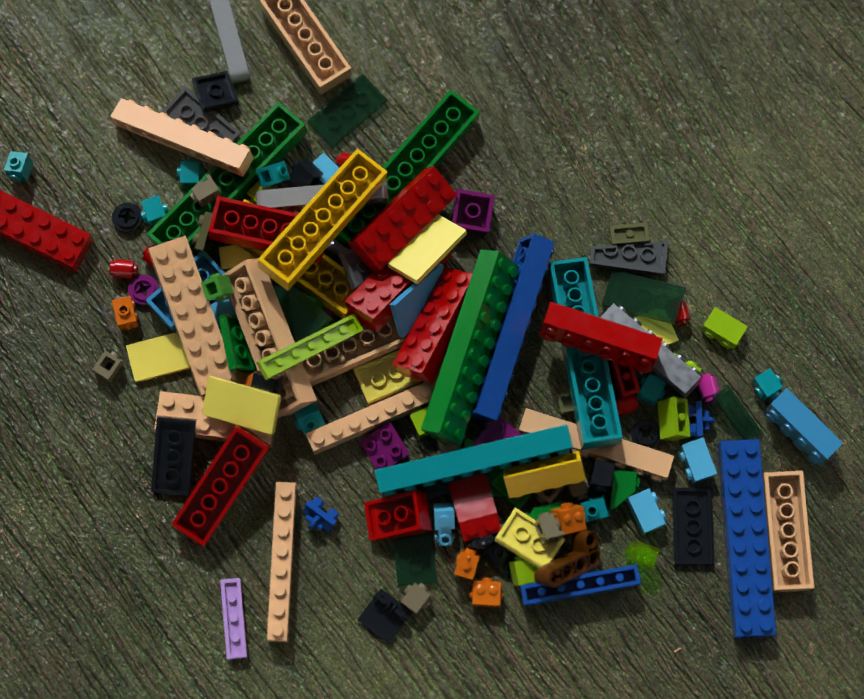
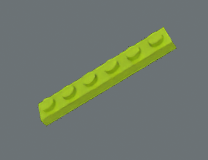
[256,314,364,380]

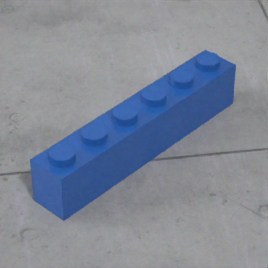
[519,564,641,607]

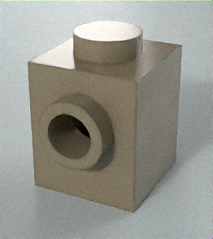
[401,583,431,615]

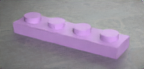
[220,578,247,660]

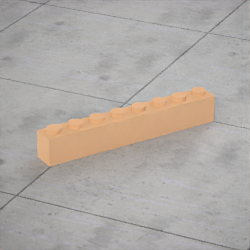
[110,98,254,177]
[306,377,438,455]
[518,408,674,482]
[267,482,297,643]

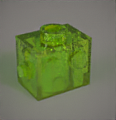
[624,541,659,569]

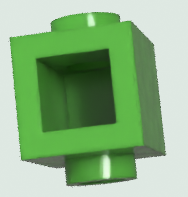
[201,273,234,302]

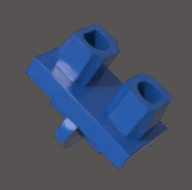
[688,402,715,439]
[302,497,339,533]

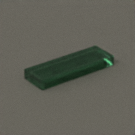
[712,385,761,440]

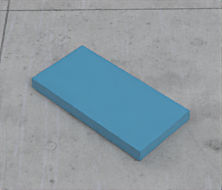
[390,263,443,337]

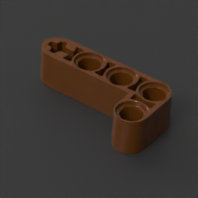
[534,530,601,587]

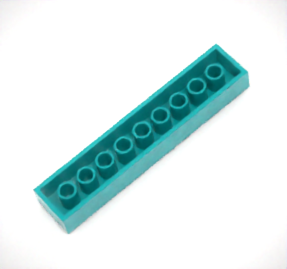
[547,257,623,450]
[375,424,573,496]

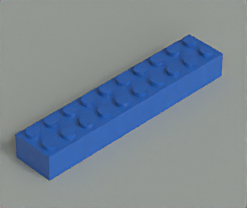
[470,233,554,424]
[717,439,776,639]

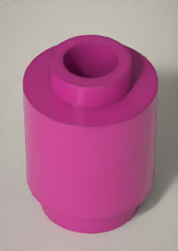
[698,373,720,403]

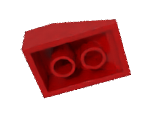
[448,473,501,541]
[364,490,432,541]

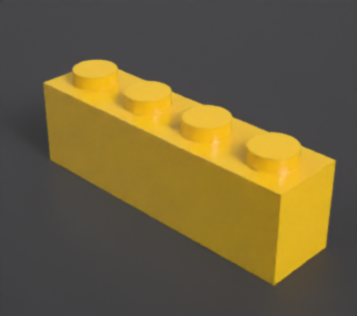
[503,451,586,498]

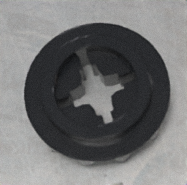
[112,203,142,233]
[630,419,660,448]
[467,534,497,550]

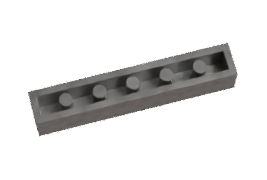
[600,303,701,399]

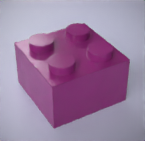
[450,189,494,236]

